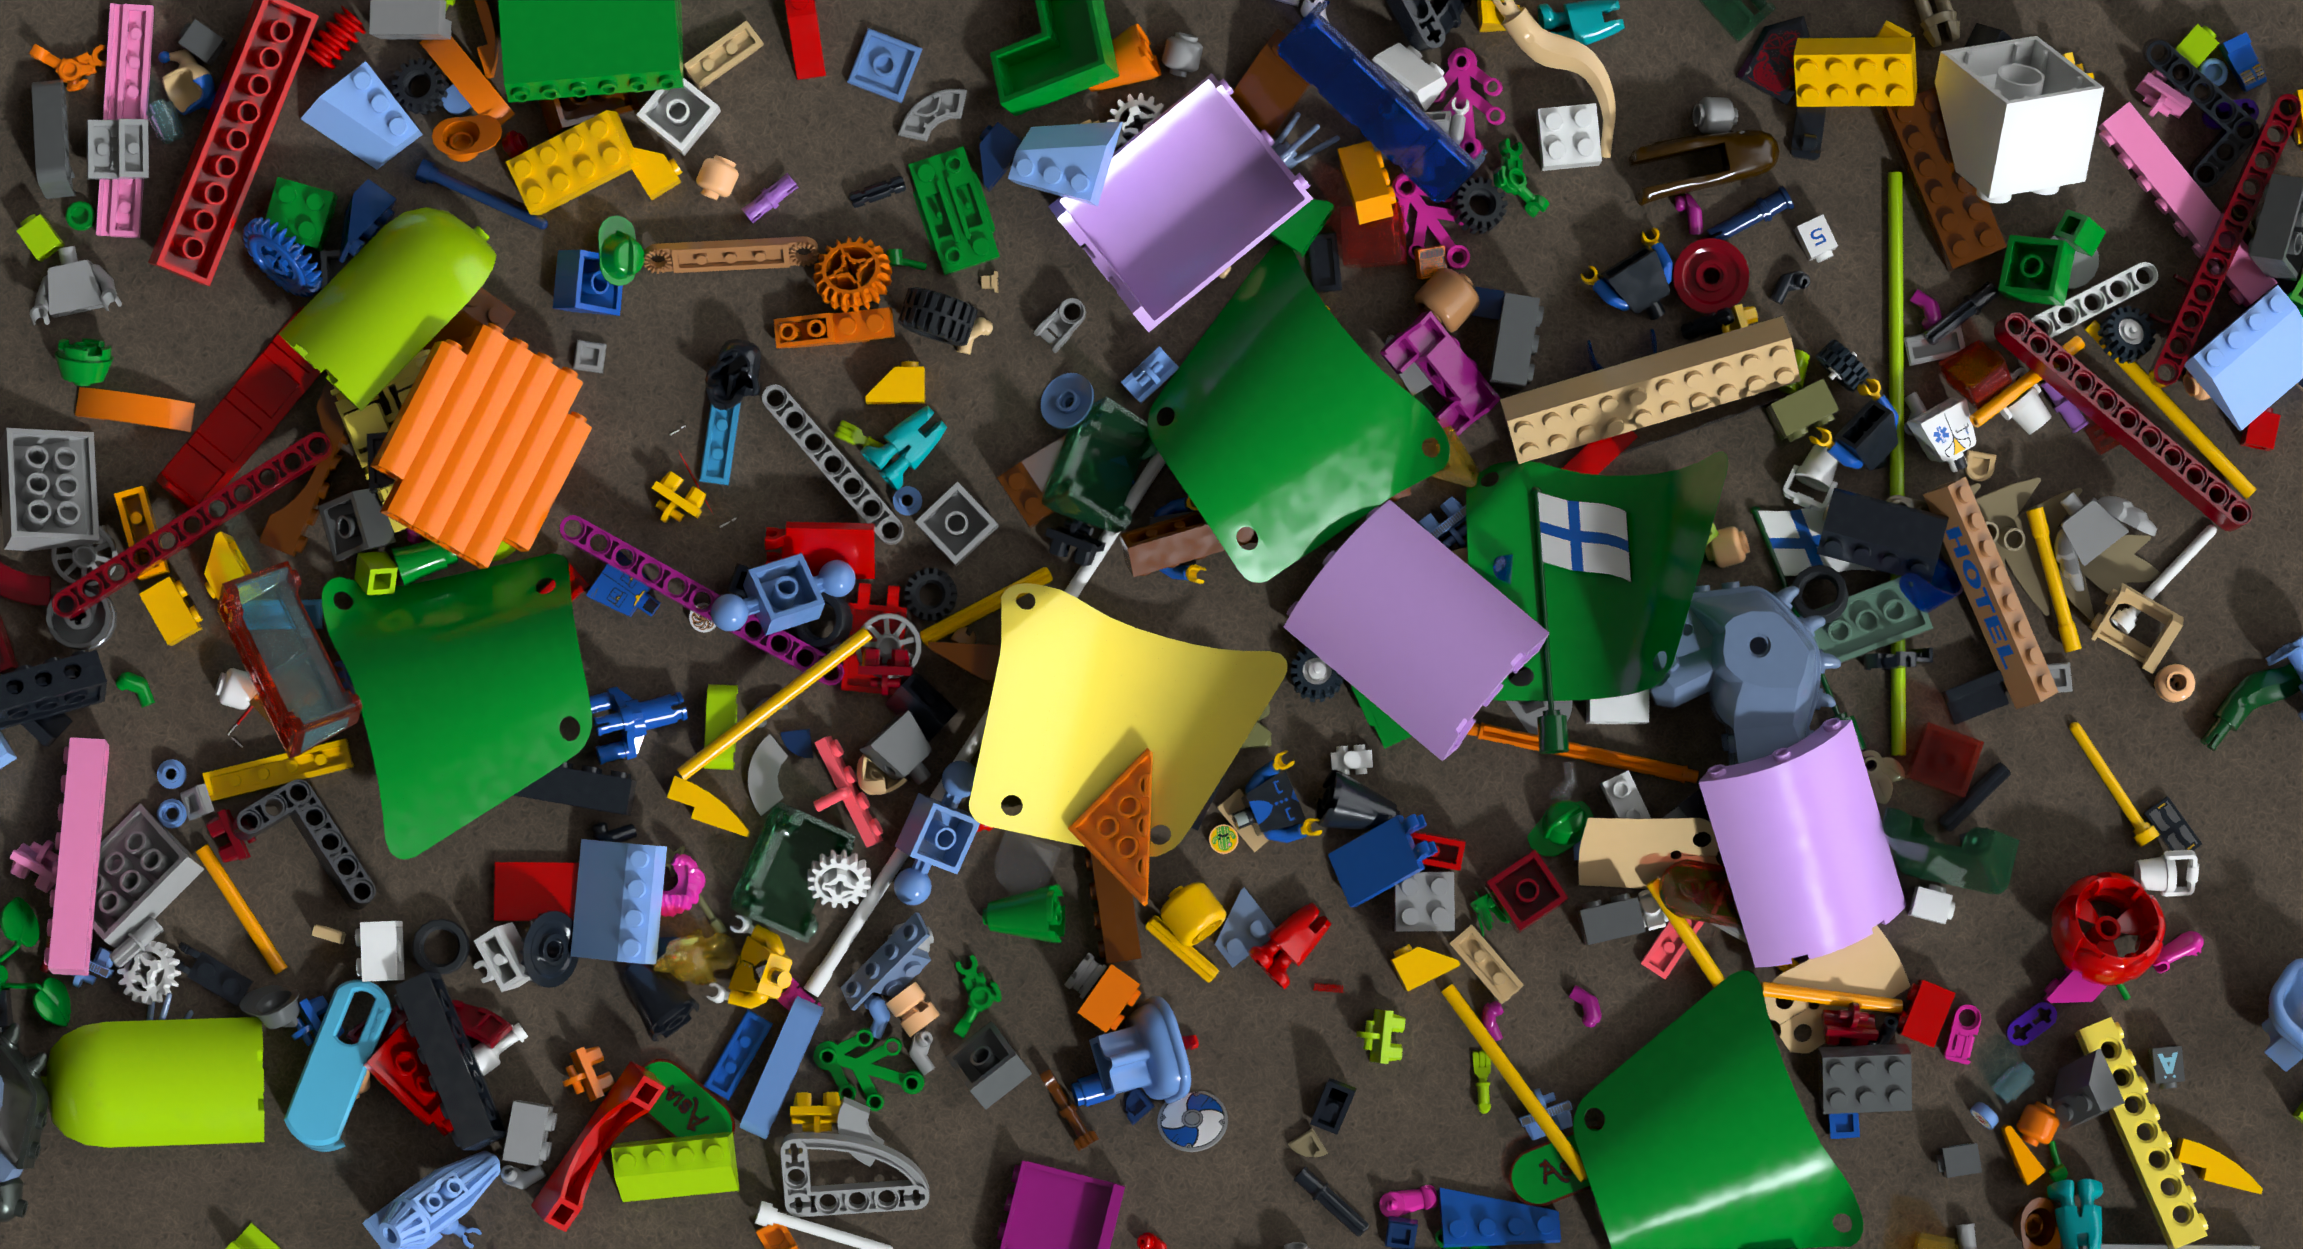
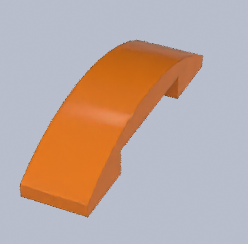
[474,0,498,79]
[419,36,515,125]
[75,387,195,432]

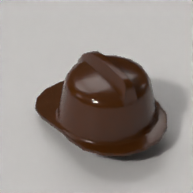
[2013,1197,2061,1249]

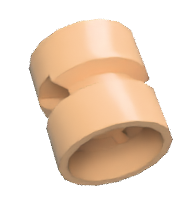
[886,982,940,1037]

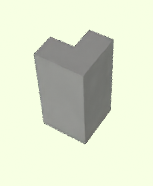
[369,0,452,40]

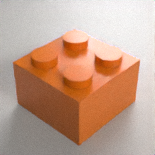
[1077,964,1142,1033]

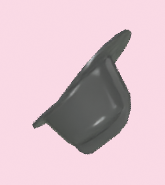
[239,985,300,1029]

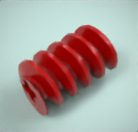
[305,5,367,69]

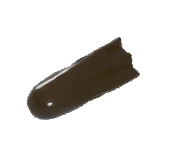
[1629,129,1780,206]

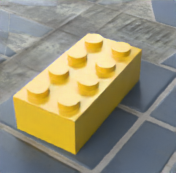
[1794,37,1917,107]
[506,110,640,216]

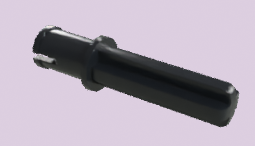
[1924,281,1999,345]
[1293,1166,1369,1237]

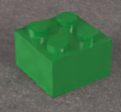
[265,177,338,252]
[1998,235,2076,306]

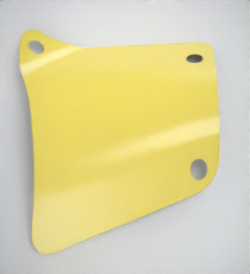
[969,583,1288,857]

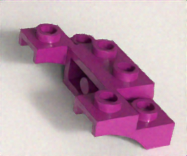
[1379,311,1501,440]

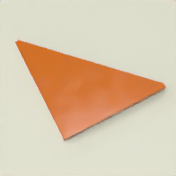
[1068,748,1153,906]

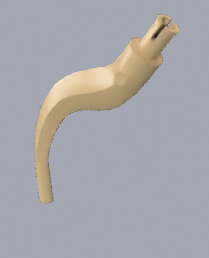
[1491,0,1616,158]

